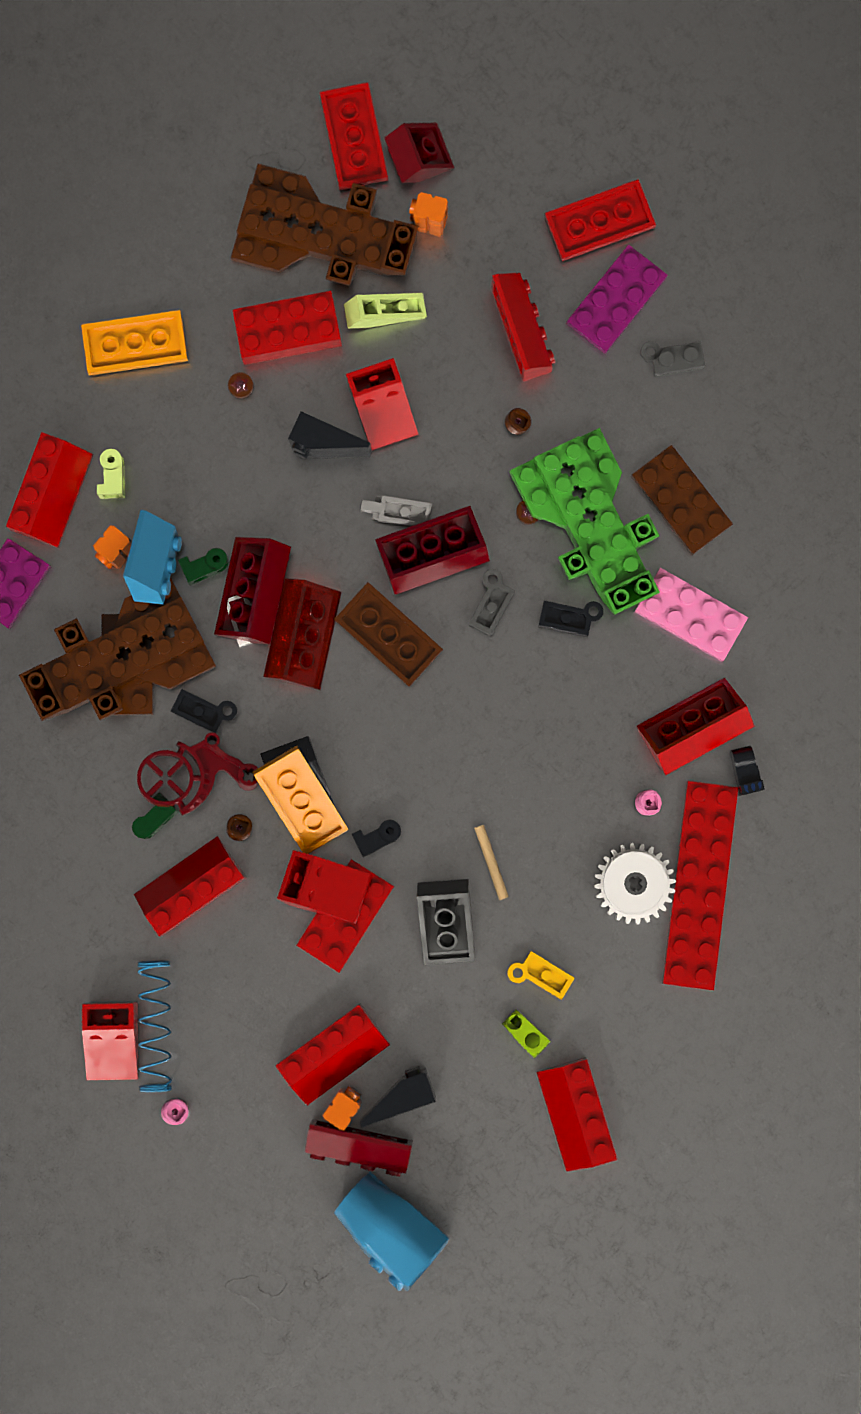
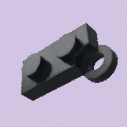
[538,601,604,637]
[170,689,238,734]

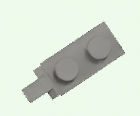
[360,495,432,527]

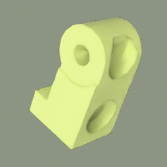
[97,449,126,499]

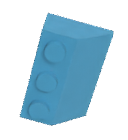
[123,510,182,605]

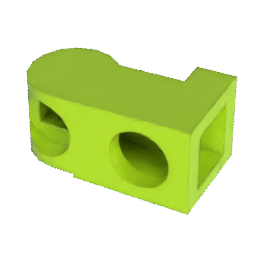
[502,1009,551,1058]

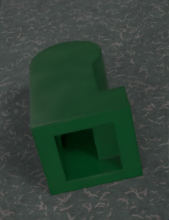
[178,548,229,586]
[132,792,179,839]

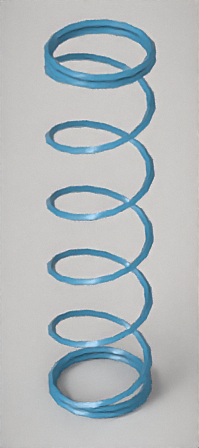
[137,961,172,1092]

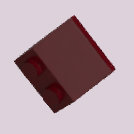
[384,123,455,183]

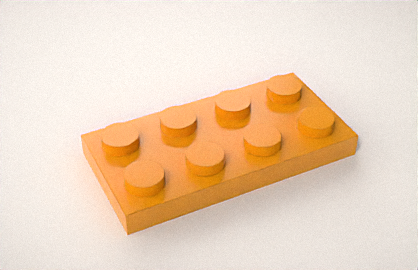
[81,310,188,376]
[253,746,349,854]

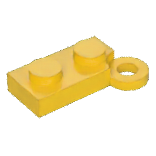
[507,951,575,1000]

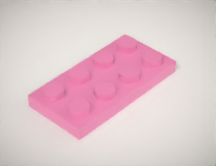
[635,568,748,662]

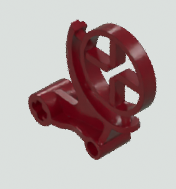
[137,732,259,816]

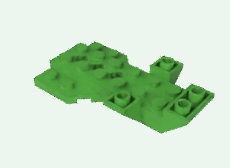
[509,428,660,615]

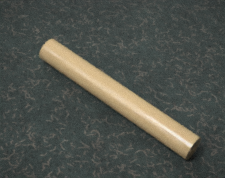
[474,825,509,900]

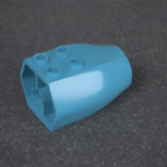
[334,1172,449,1291]

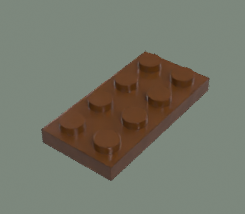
[631,445,733,555]
[334,582,443,687]
[101,614,154,715]

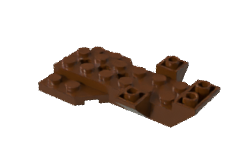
[231,164,419,286]
[19,577,216,721]

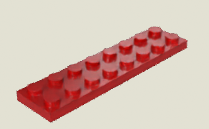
[662,781,739,991]

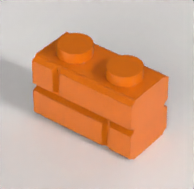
[409,192,448,237]
[93,525,132,569]
[323,1086,362,1130]

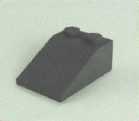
[417,879,475,965]

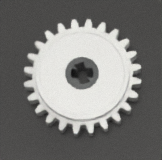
[594,843,676,924]

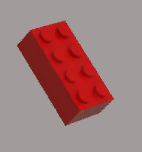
[232,291,342,365]

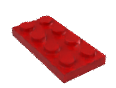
[320,82,388,190]
[545,179,656,261]
[296,859,394,973]

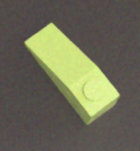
[344,293,427,328]

